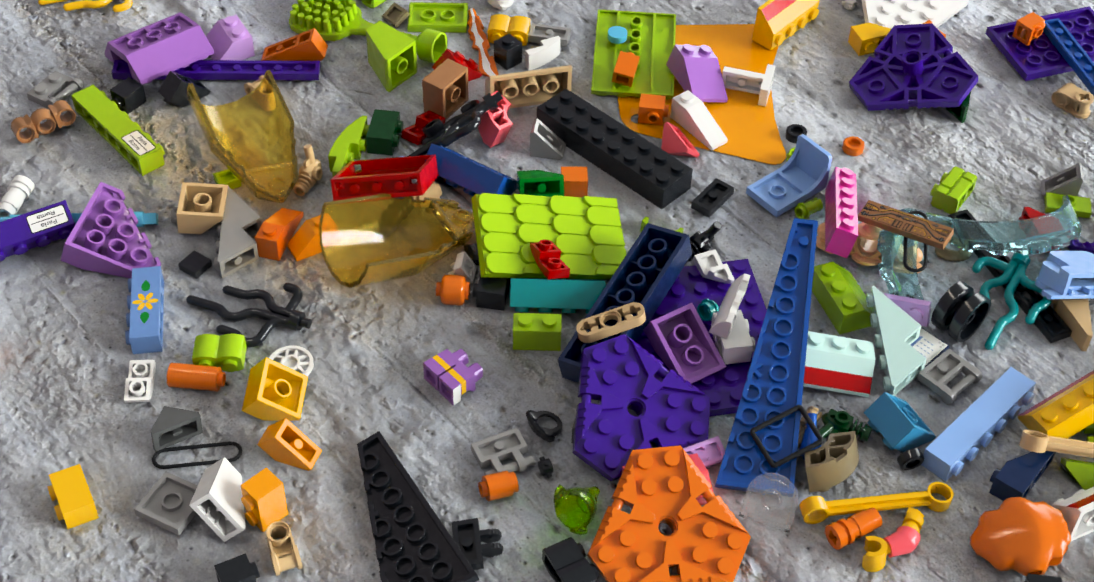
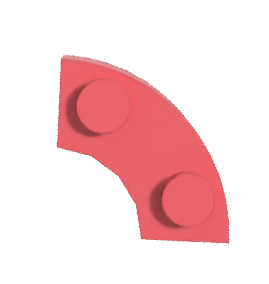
[478,91,513,148]

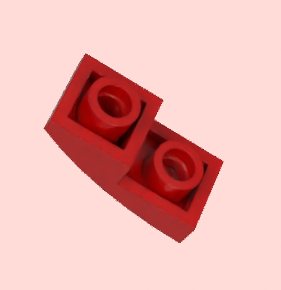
[530,240,570,279]

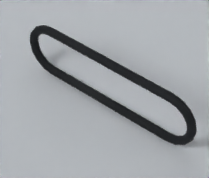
[903,210,928,272]
[152,441,242,469]

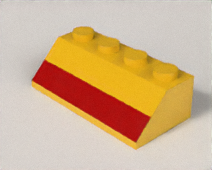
[752,0,819,50]
[1018,370,1094,438]

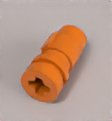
[825,507,882,550]

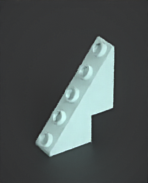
[866,286,926,396]

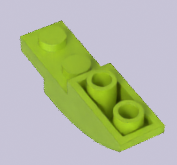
[328,115,370,177]

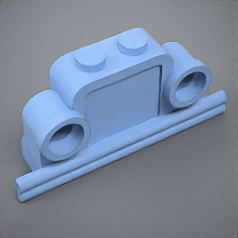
[1035,251,1094,300]

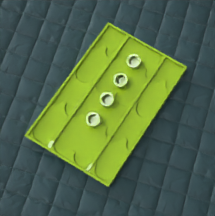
[591,9,676,100]
[471,193,626,279]

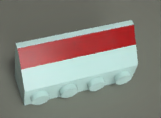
[803,331,875,397]

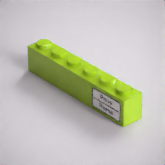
[71,84,165,176]

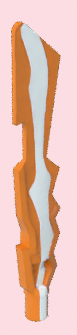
[467,8,499,77]

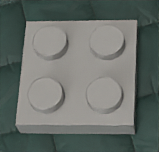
[134,471,197,536]

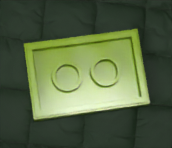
[407,2,468,33]

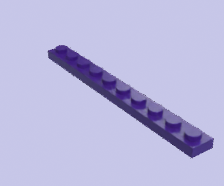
[112,60,321,81]

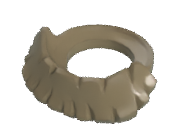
[935,236,973,262]

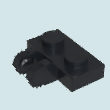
[452,518,504,570]

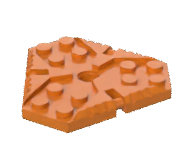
[587,445,751,582]

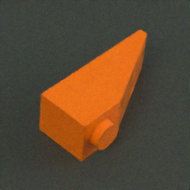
[261,28,328,61]
[255,208,304,261]

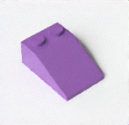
[666,44,728,103]
[643,303,726,384]

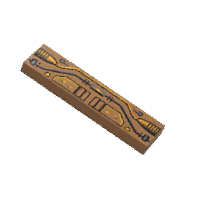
[858,200,954,250]

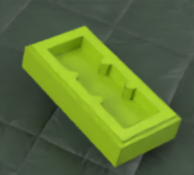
[1044,192,1092,219]

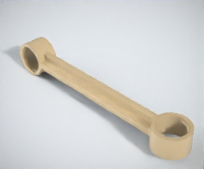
[1019,429,1094,458]

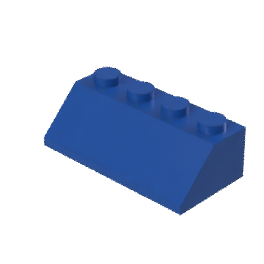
[427,143,517,196]

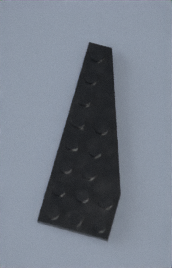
[357,431,479,582]

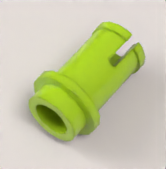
[794,197,823,219]

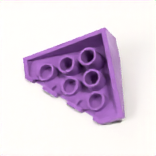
[60,182,161,278]

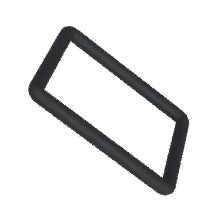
[750,405,824,468]

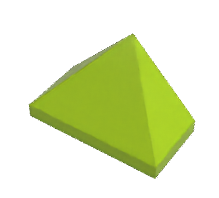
[1060,458,1094,490]

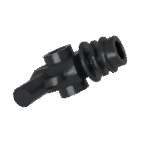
[687,221,722,262]

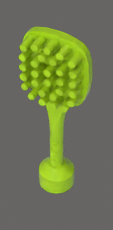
[289,0,447,64]

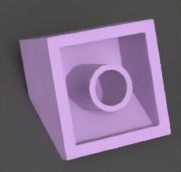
[206,15,255,60]

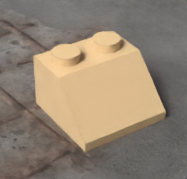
[176,182,228,234]

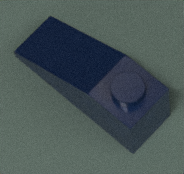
[989,451,1056,501]

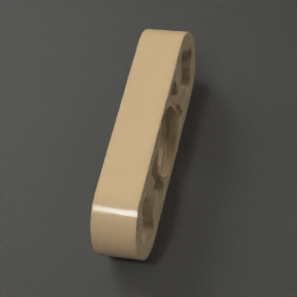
[576,302,646,343]

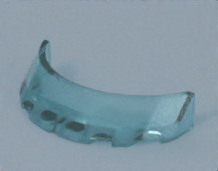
[951,195,1082,256]
[877,208,959,300]

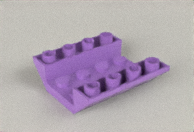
[104,12,214,84]

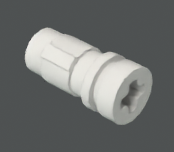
[0,175,34,217]

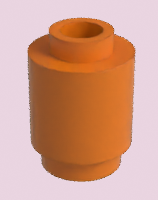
[478,470,519,501]

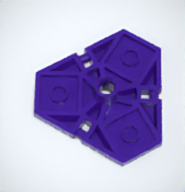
[849,23,978,111]
[572,334,711,482]

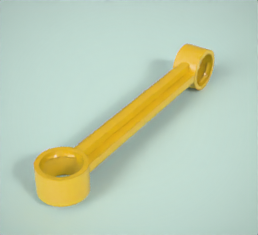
[799,482,954,524]

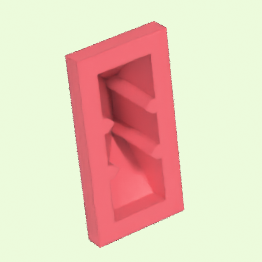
[661,122,700,157]

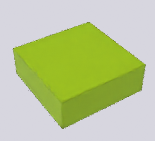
[213,167,242,189]

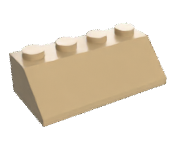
[485,65,572,109]

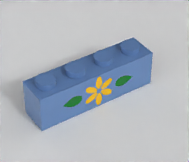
[125,266,164,354]

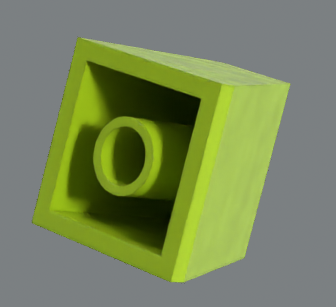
[366,21,417,92]

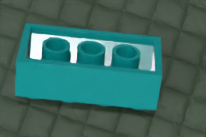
[510,278,606,314]

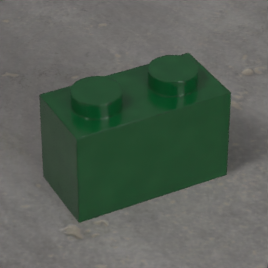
[366,109,404,156]

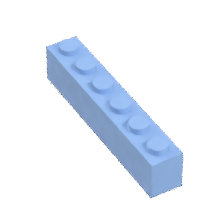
[921,367,1036,482]

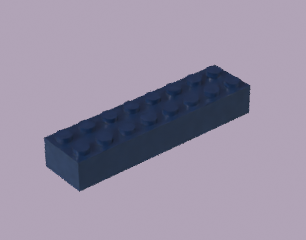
[558,223,692,383]

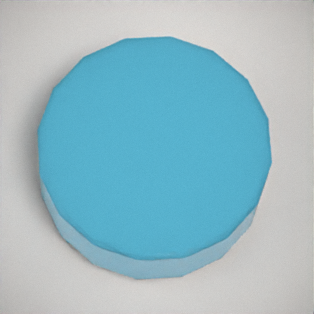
[607,26,627,44]

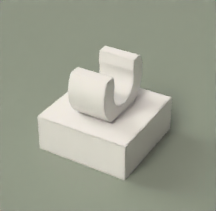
[448,251,477,284]

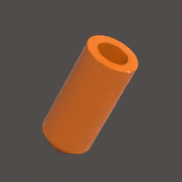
[167,362,226,392]

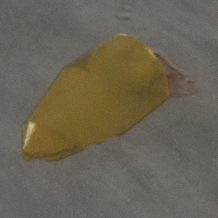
[187,70,298,203]
[319,194,475,288]

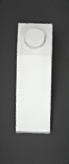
[670,90,728,151]

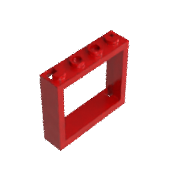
[330,154,439,202]

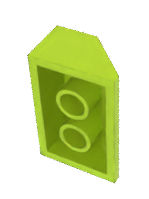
[812,261,872,335]

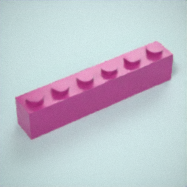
[825,167,858,258]

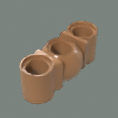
[11,100,76,143]

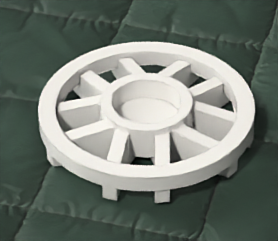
[269,346,314,376]

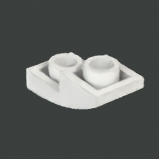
[525,36,560,71]
[124,360,156,403]

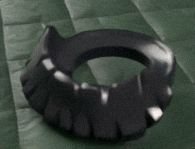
[526,410,562,443]

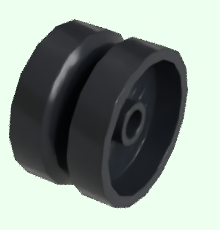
[931,281,991,343]

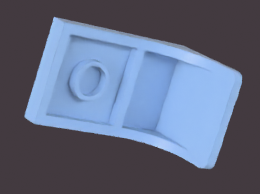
[746,134,832,218]

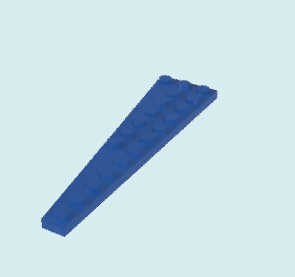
[715,218,818,498]

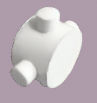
[841,0,859,10]

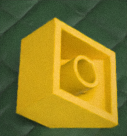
[242,357,308,421]

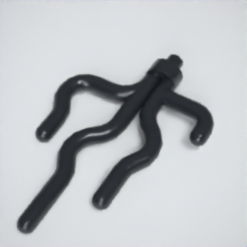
[407,92,504,157]
[186,283,312,348]

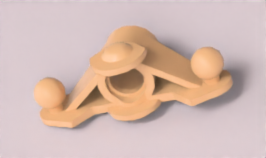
[816,222,923,274]

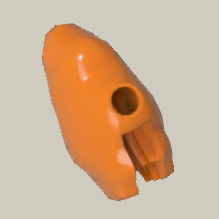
[970,497,1071,577]

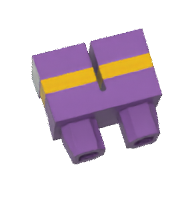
[423,349,483,406]

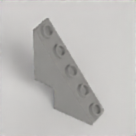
[214,186,262,278]

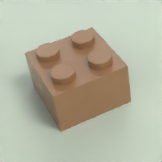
[422,59,469,119]

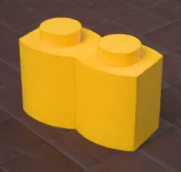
[487,14,531,46]

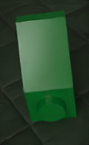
[517,170,564,197]

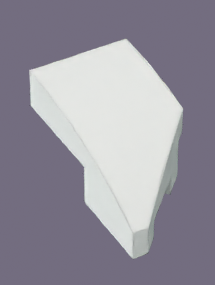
[693,249,735,284]

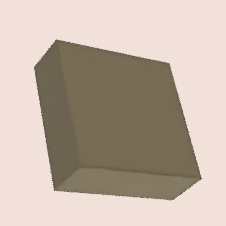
[381,2,410,29]

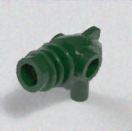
[818,409,872,441]

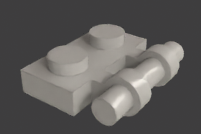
[471,428,535,475]

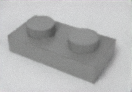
[528,23,571,47]

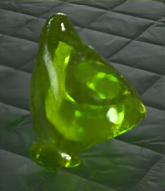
[554,484,600,535]

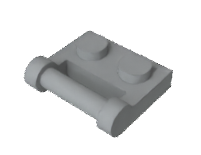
[27,71,84,109]
[917,349,982,405]

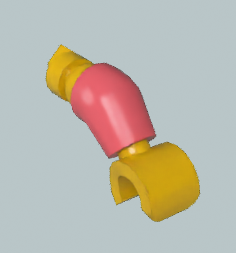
[862,507,924,572]

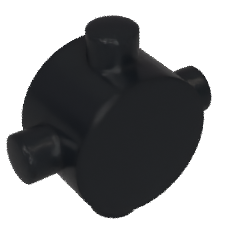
[538,456,553,478]

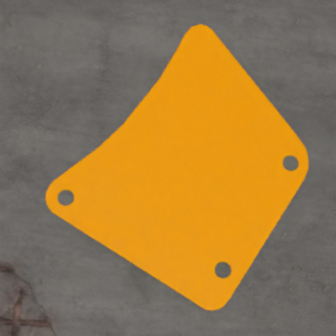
[618,24,786,165]

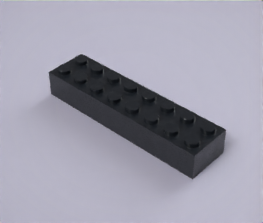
[536,89,693,209]

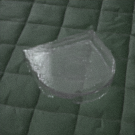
[738,473,798,533]

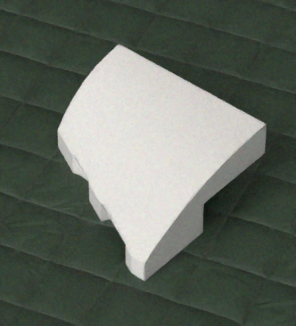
[709,273,751,339]

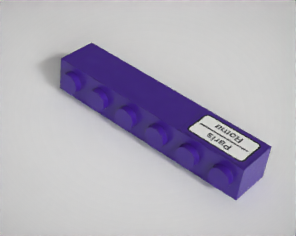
[0,200,75,262]

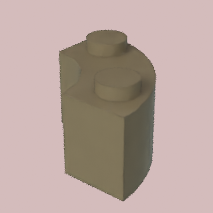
[805,431,859,492]

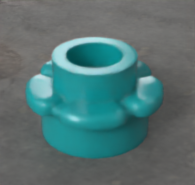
[697,299,719,321]

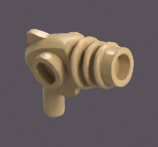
[293,144,323,196]

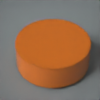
[842,136,865,156]

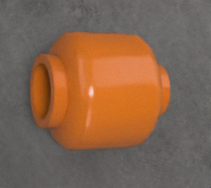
[436,275,470,306]

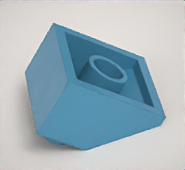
[864,392,937,452]

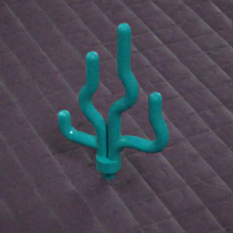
[972,249,1052,350]

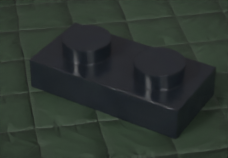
[691,178,734,217]

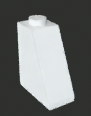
[189,457,246,542]

